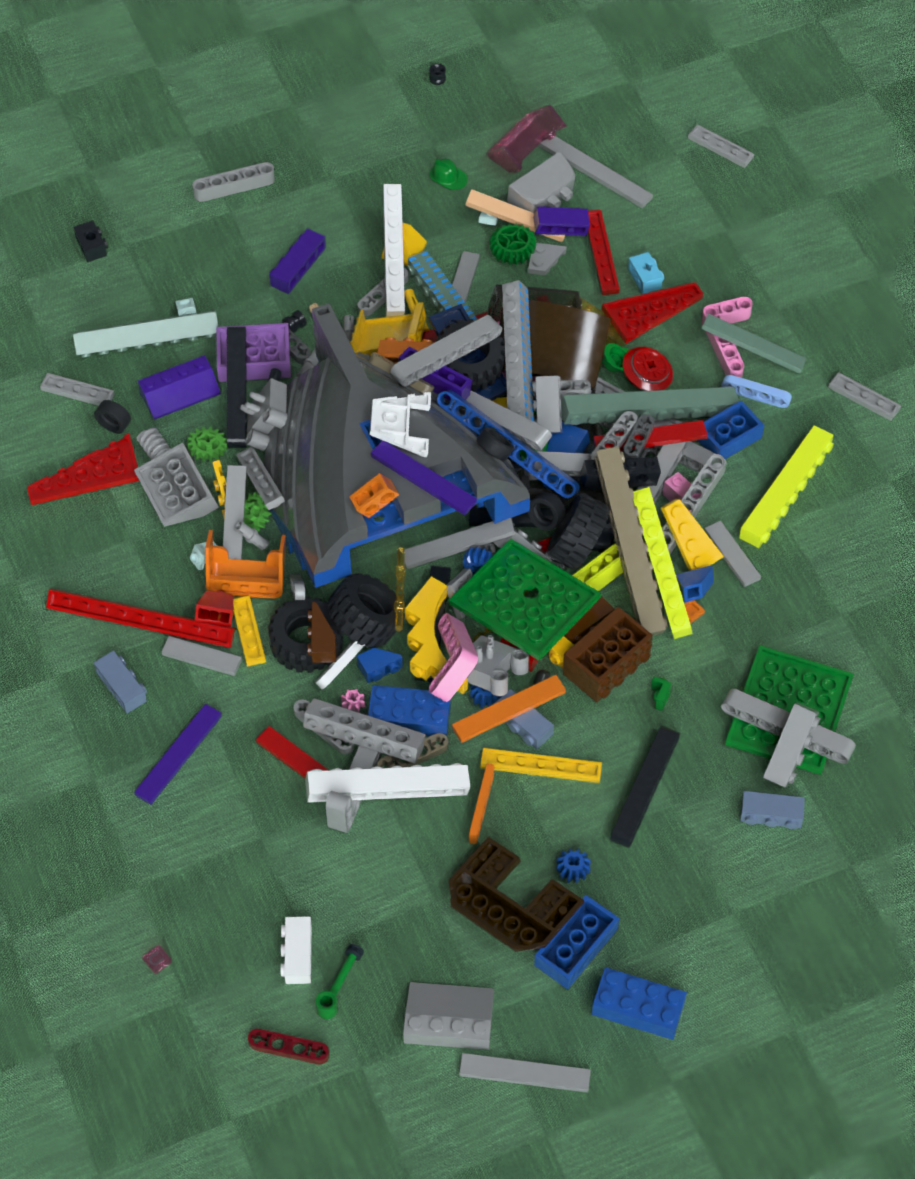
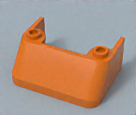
[205,530,286,599]

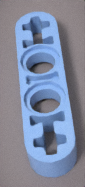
[721,375,792,408]

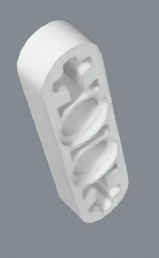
[315,640,365,690]

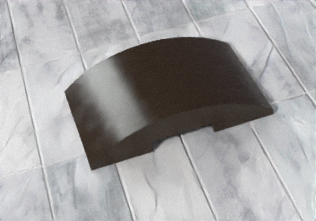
[499,300,611,389]

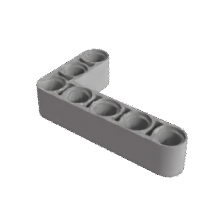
[326,746,381,833]

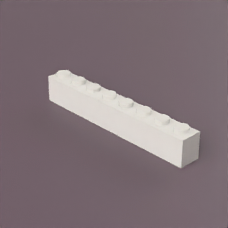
[383,184,405,317]
[305,763,470,802]

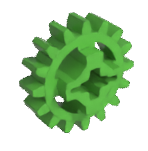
[187,427,227,462]
[244,492,272,533]

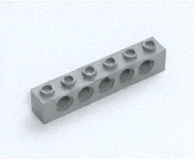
[303,698,425,763]

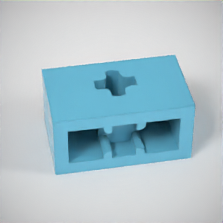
[628,252,664,294]

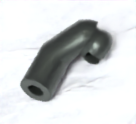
[533,669,550,685]

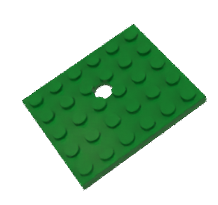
[449,539,601,661]
[725,645,854,775]

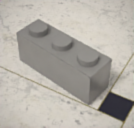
[533,376,562,433]

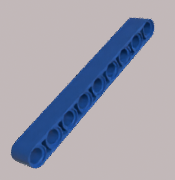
[437,390,579,498]

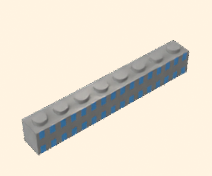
[502,280,534,422]

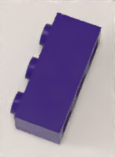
[533,206,590,236]

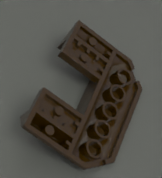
[449,837,584,952]

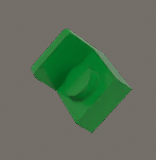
[651,677,672,711]

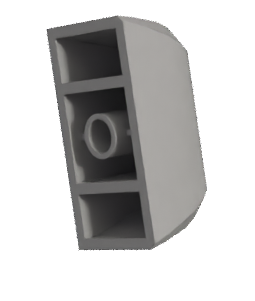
[507,151,575,213]

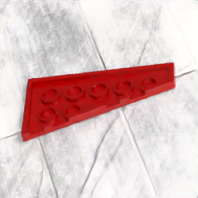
[601,282,704,344]
[27,433,140,506]

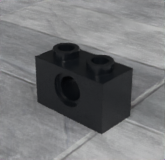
[73,220,108,263]

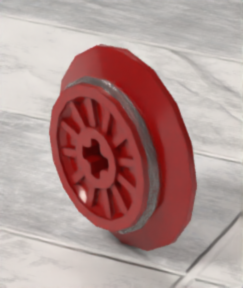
[622,347,673,391]

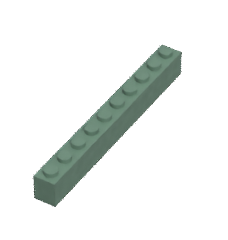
[561,387,739,425]

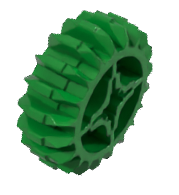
[490,223,536,266]

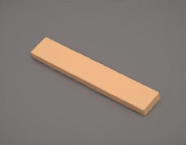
[465,189,565,242]

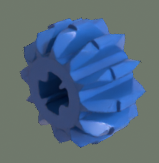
[463,546,493,575]
[470,684,502,709]
[556,848,591,883]

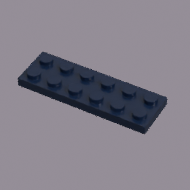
[428,304,507,401]

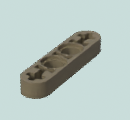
[368,352,434,394]
[377,733,449,768]

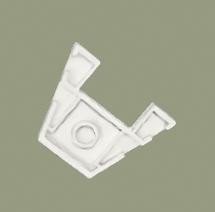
[370,392,431,458]

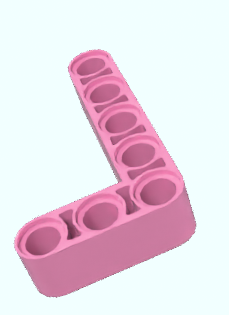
[702,297,753,378]
[429,613,478,702]

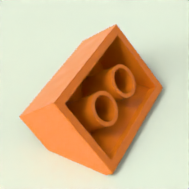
[377,337,435,364]

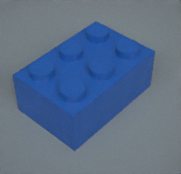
[697,401,764,459]

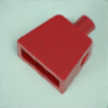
[195,590,234,627]

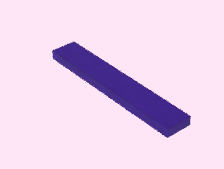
[371,441,477,516]
[134,704,222,805]

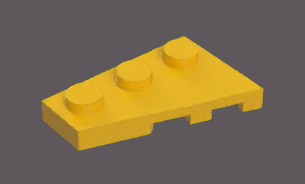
[213,460,226,518]

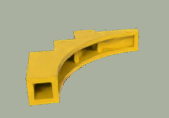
[405,577,468,694]

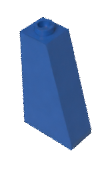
[543,422,590,490]

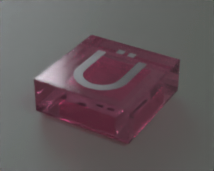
[142,945,172,975]

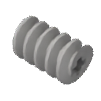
[137,428,171,460]

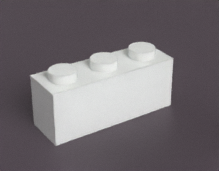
[281,917,312,984]

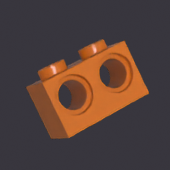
[349,473,399,518]

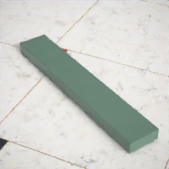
[701,314,806,374]

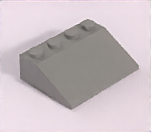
[134,442,219,527]
[403,982,494,1050]

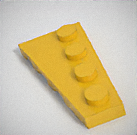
[661,499,724,571]

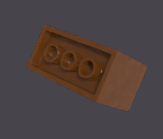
[563,607,653,703]

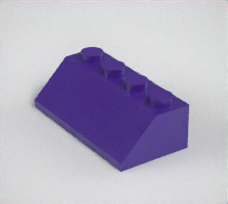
[138,355,221,420]

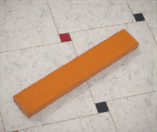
[452,675,566,743]

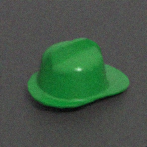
[429,159,468,190]
[601,343,630,373]

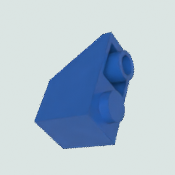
[676,565,714,603]
[357,648,403,683]

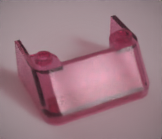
[486,105,567,173]

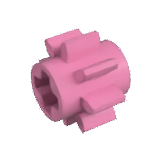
[341,689,365,713]

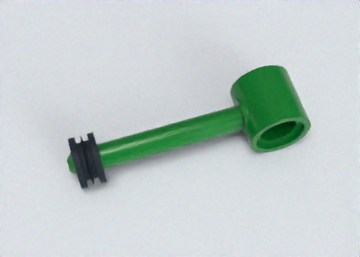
[316,944,364,1019]

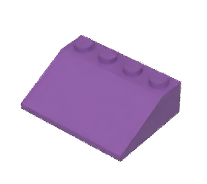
[216,323,291,382]

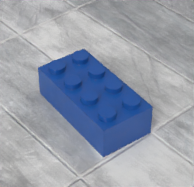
[368,685,451,737]
[534,895,620,990]
[592,967,687,1040]

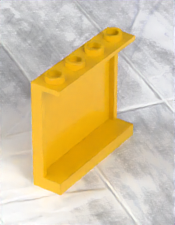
[349,302,427,355]

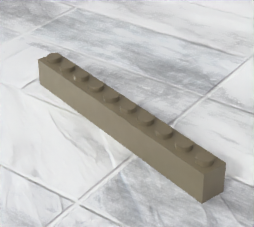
[594,446,667,636]

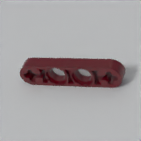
[248,1029,330,1065]

